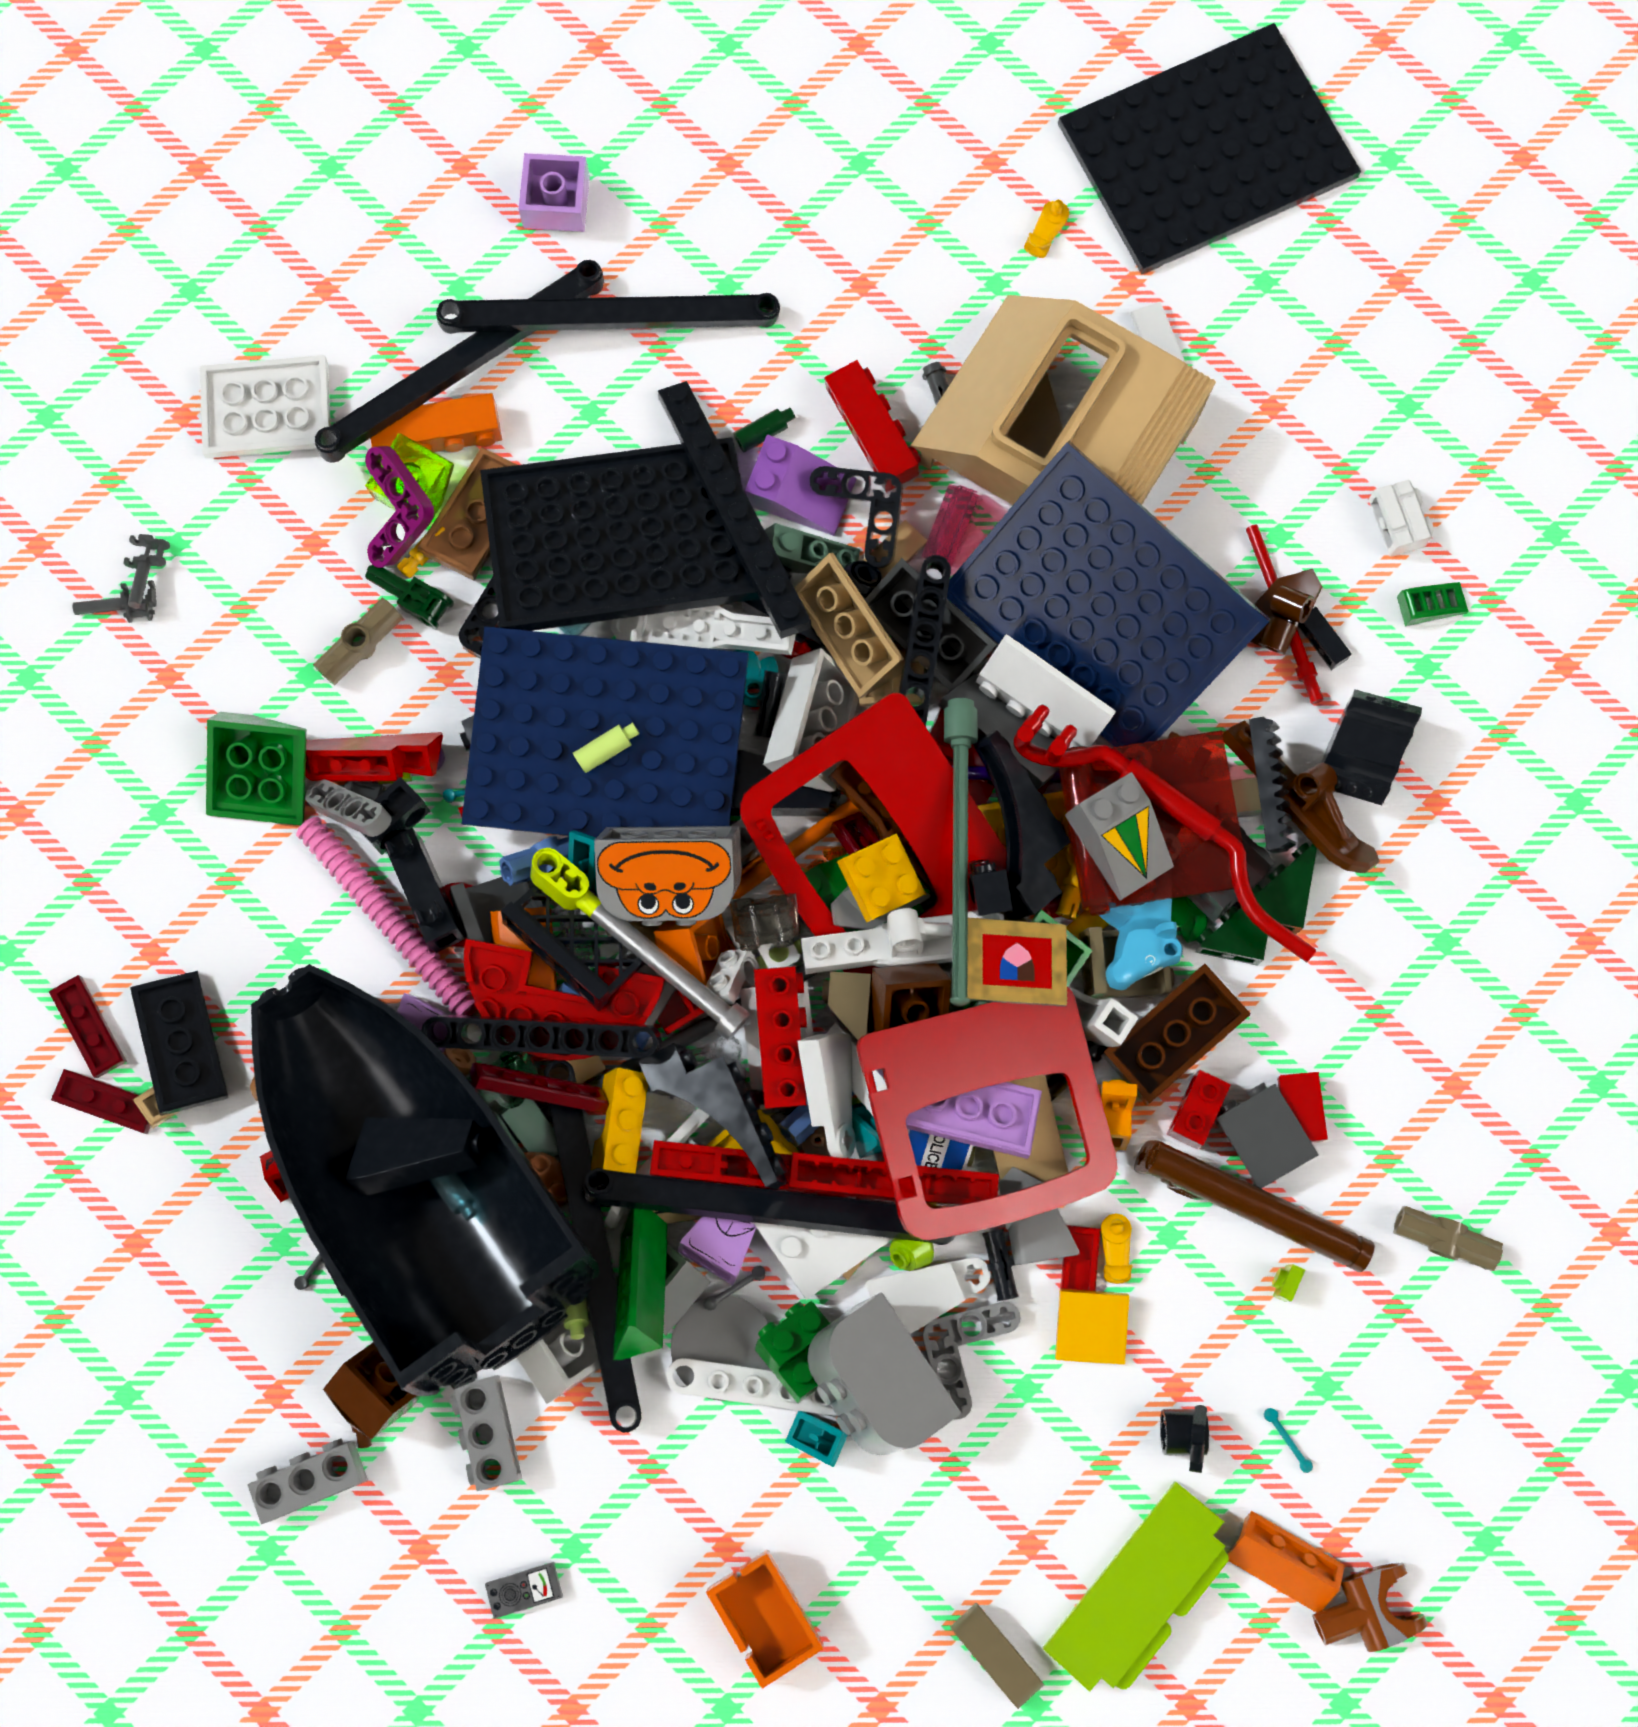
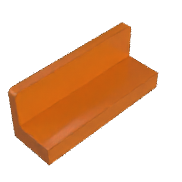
[1228,1510,1345,1613]

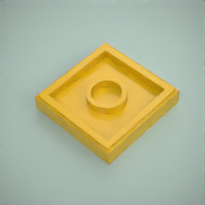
[1055,1289,1130,1365]

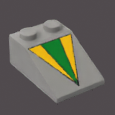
[1065,772,1174,901]

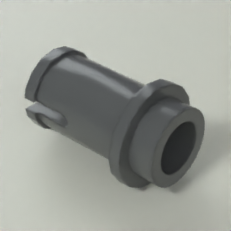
[922,362,949,405]

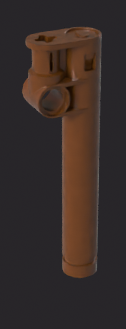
[1134,1140,1375,1272]

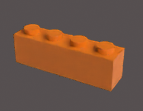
[370,393,503,459]

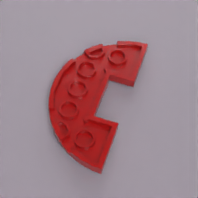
[464,938,666,1060]

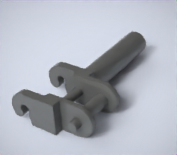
[123,534,170,609]
[72,580,157,623]

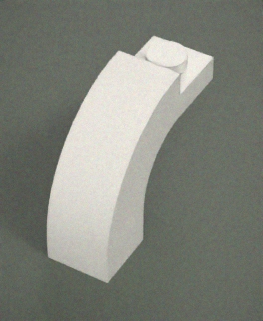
[1069,985,1139,1047]

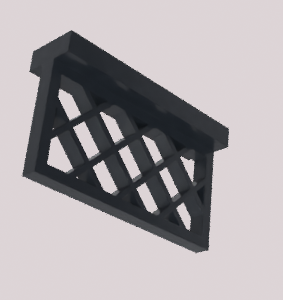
[501,868,646,1012]

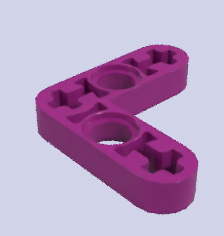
[365,446,434,568]

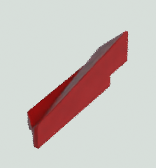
[306,732,443,781]

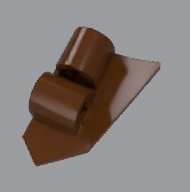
[1250,568,1323,655]

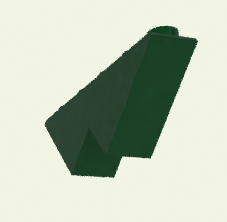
[1195,842,1317,966]

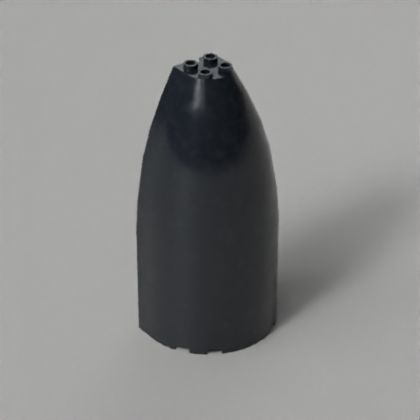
[251,964,599,1396]

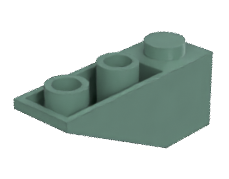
[765,523,860,575]

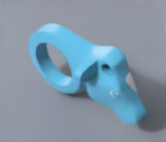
[1086,867,1183,990]

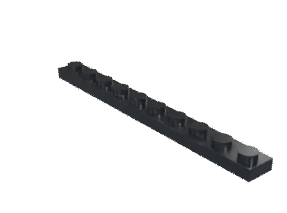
[658,381,811,639]

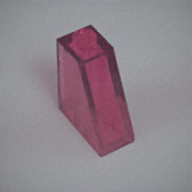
[921,483,985,568]

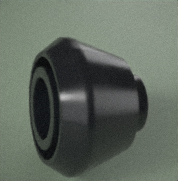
[844,561,883,599]

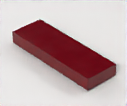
[48,975,127,1078]
[51,1069,151,1134]

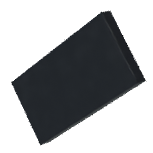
[130,970,229,1116]

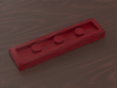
[469,1062,609,1114]

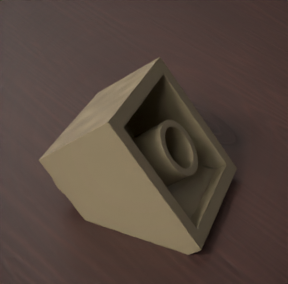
[822,971,872,1041]

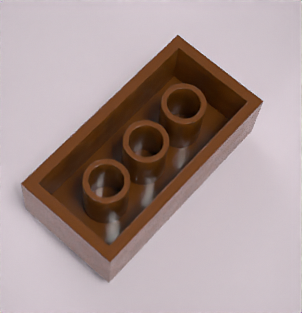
[1101,964,1251,1105]

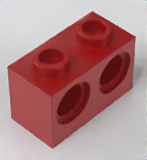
[1166,1070,1231,1149]

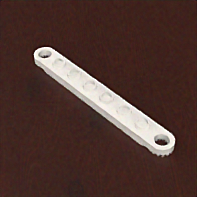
[666,1358,838,1416]

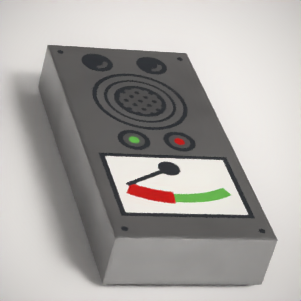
[485,1562,563,1619]

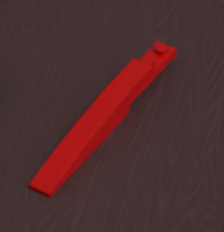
[650,1140,999,1206]

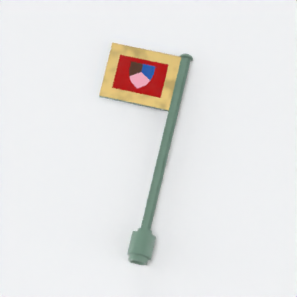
[944,698,1067,1007]

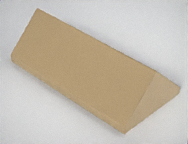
[795,553,904,698]

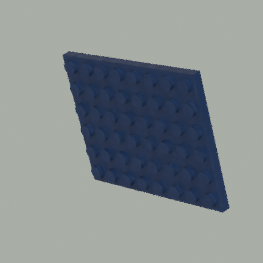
[947,441,1270,761]
[461,626,749,838]

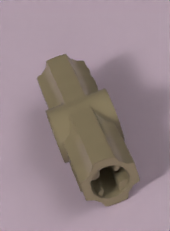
[313,597,404,686]
[1393,1206,1503,1271]

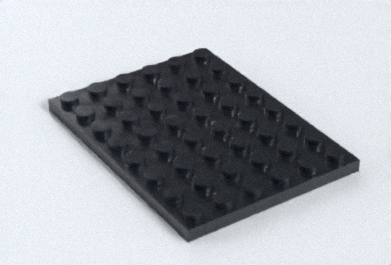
[1058,23,1361,275]
[480,437,760,631]

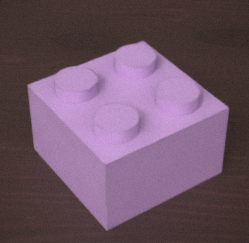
[518,153,590,232]

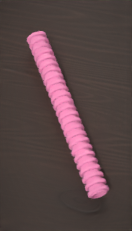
[296,817,477,1016]

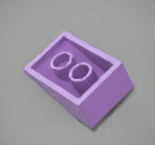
[744,435,856,536]

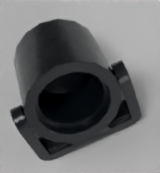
[1160,1405,1209,1473]

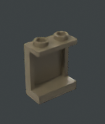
[1079,927,1175,999]

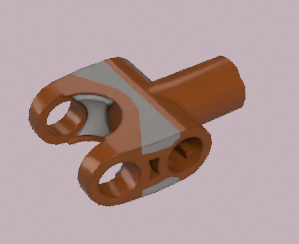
[1312,1562,1428,1652]

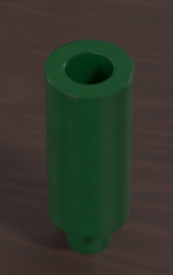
[733,407,796,453]

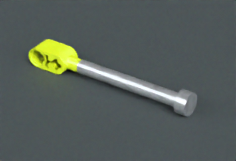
[530,848,750,1040]

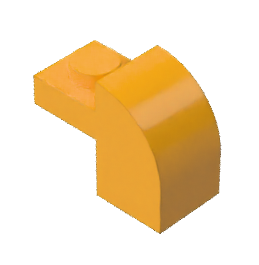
[1098,1080,1137,1151]

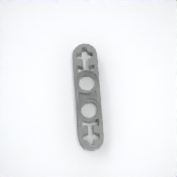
[305,779,392,837]

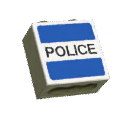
[907,1129,976,1170]

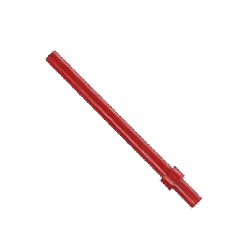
[1246,524,1324,704]

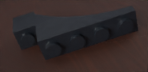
[973,730,1071,919]
[639,1043,788,1189]

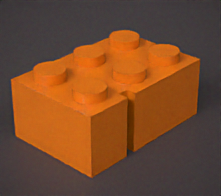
[706,1549,824,1689]

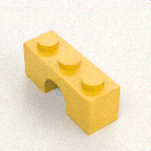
[590,1067,648,1174]

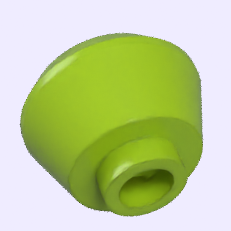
[889,1238,934,1271]

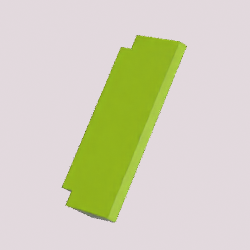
[1042,1481,1229,1692]

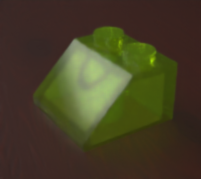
[365,433,454,529]

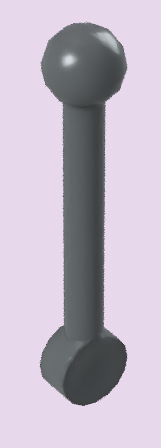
[294,1254,323,1290]
[703,1265,766,1311]

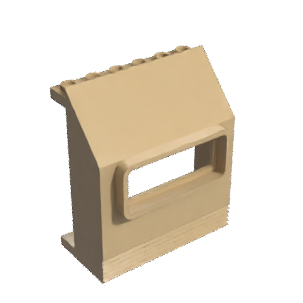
[910,295,1216,505]

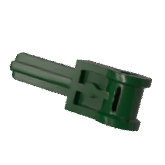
[365,565,455,630]

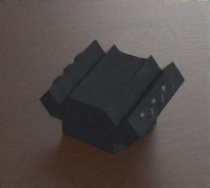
[1320,689,1422,806]

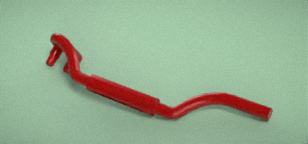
[1013,704,1317,963]

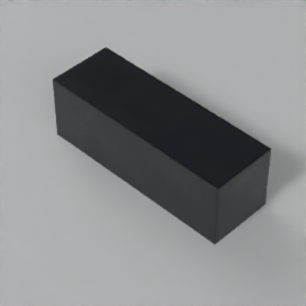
[1298,606,1352,671]

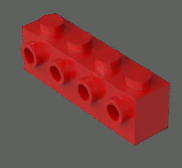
[824,360,921,493]
[754,966,807,1109]

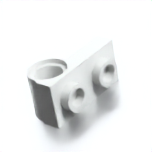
[706,947,760,1005]

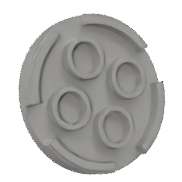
[670,1295,770,1401]

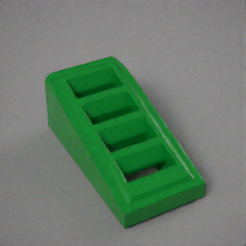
[1397,582,1469,627]

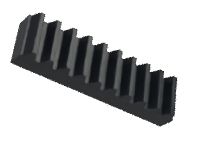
[1249,716,1296,854]

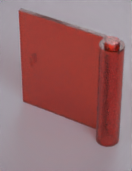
[1058,730,1250,916]

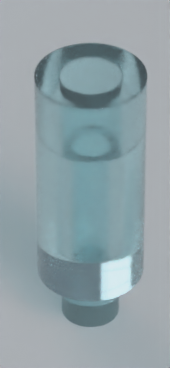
[429,1173,478,1221]

